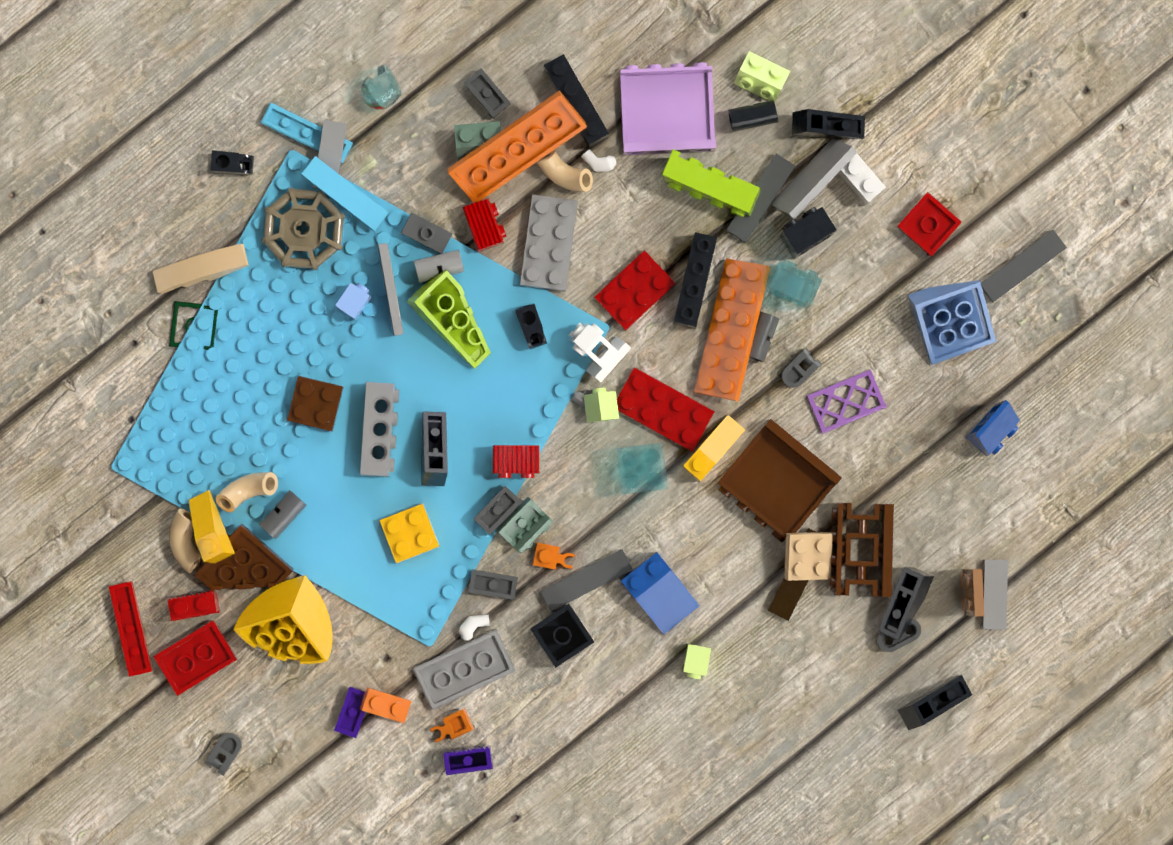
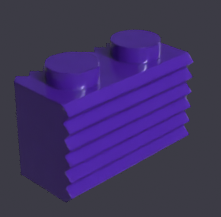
[443,745,493,776]

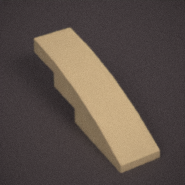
[153,244,249,294]

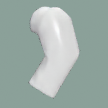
[581,149,616,172]
[459,614,490,640]

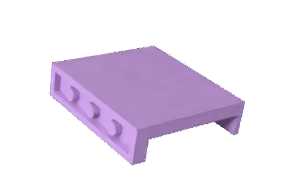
[620,62,716,155]

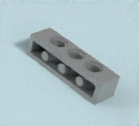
[360,382,399,477]

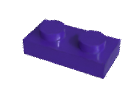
[334,686,366,738]

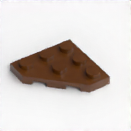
[195,523,293,590]

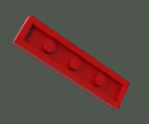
[109,581,153,677]

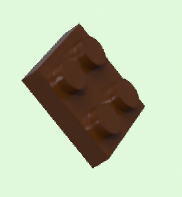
[287,376,344,432]

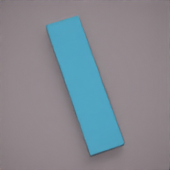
[260,102,353,164]
[301,156,388,231]

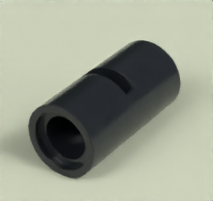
[728,100,778,132]

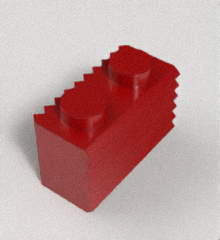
[462,198,507,253]
[493,445,539,478]
[168,590,220,621]

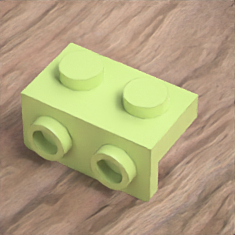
[734,51,790,102]

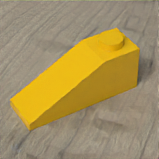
[682,415,745,482]
[189,490,235,563]

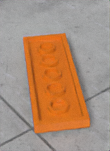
[447,90,587,203]
[694,258,770,402]

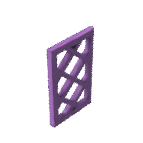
[807,369,887,434]

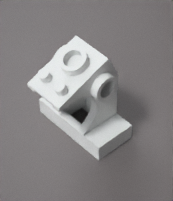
[569,323,631,382]

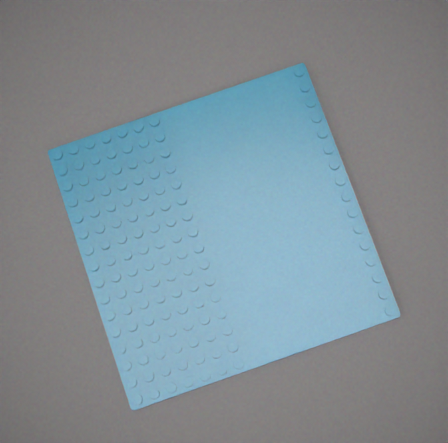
[111,150,609,646]

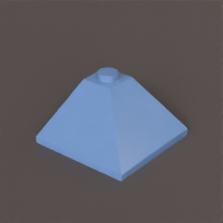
[908,280,996,365]

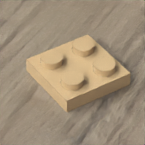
[784,532,832,581]

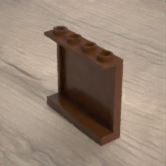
[717,419,842,542]

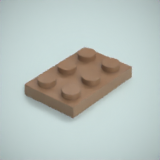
[960,569,984,617]

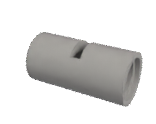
[414,250,464,283]

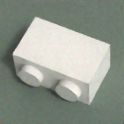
[838,153,886,205]

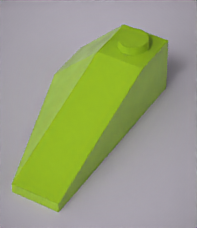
[407,270,491,369]

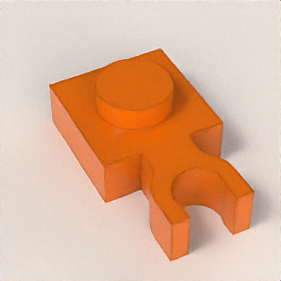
[533,542,575,570]
[430,708,474,743]

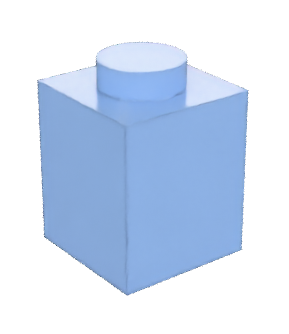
[335,283,371,320]

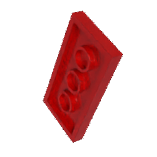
[617,367,715,452]

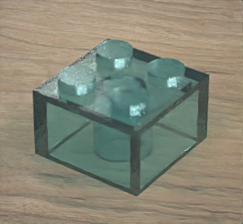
[766,260,822,309]
[616,443,668,495]

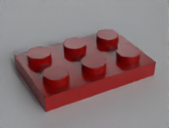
[594,250,676,331]
[153,620,238,696]

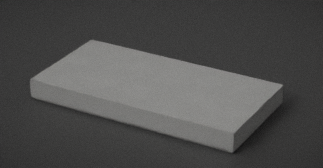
[770,138,857,219]
[412,629,516,710]

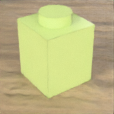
[584,388,619,423]
[683,644,711,679]

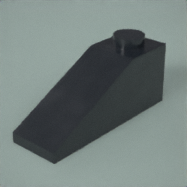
[792,109,865,139]
[421,411,448,486]
[878,567,934,640]
[898,675,972,730]

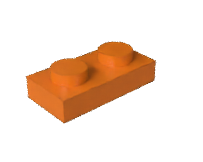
[360,687,412,723]

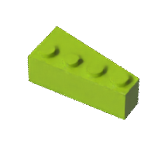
[662,149,761,218]

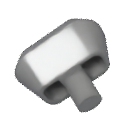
[572,390,587,407]

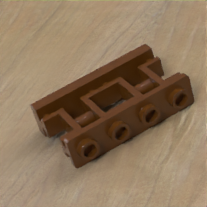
[830,502,894,597]

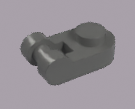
[781,348,822,388]
[204,733,242,776]

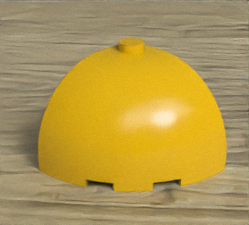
[233,575,332,664]

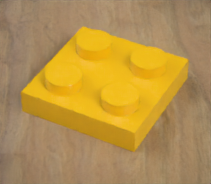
[380,503,440,563]

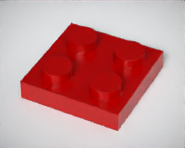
[897,192,962,257]

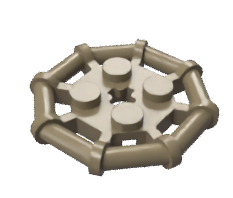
[261,187,345,271]

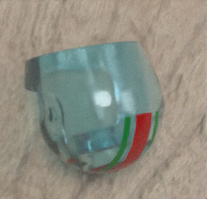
[361,64,402,110]

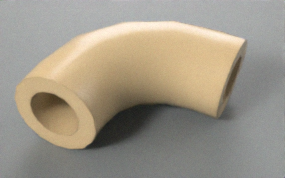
[536,150,593,192]
[215,472,278,513]
[169,509,203,573]

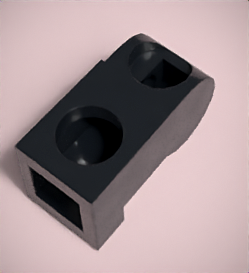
[210,150,254,175]
[515,303,547,350]

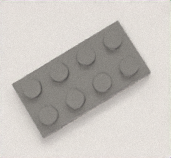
[520,195,578,292]

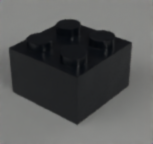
[780,206,837,259]
[530,603,594,668]

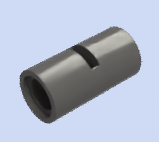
[749,311,779,362]
[259,490,307,540]

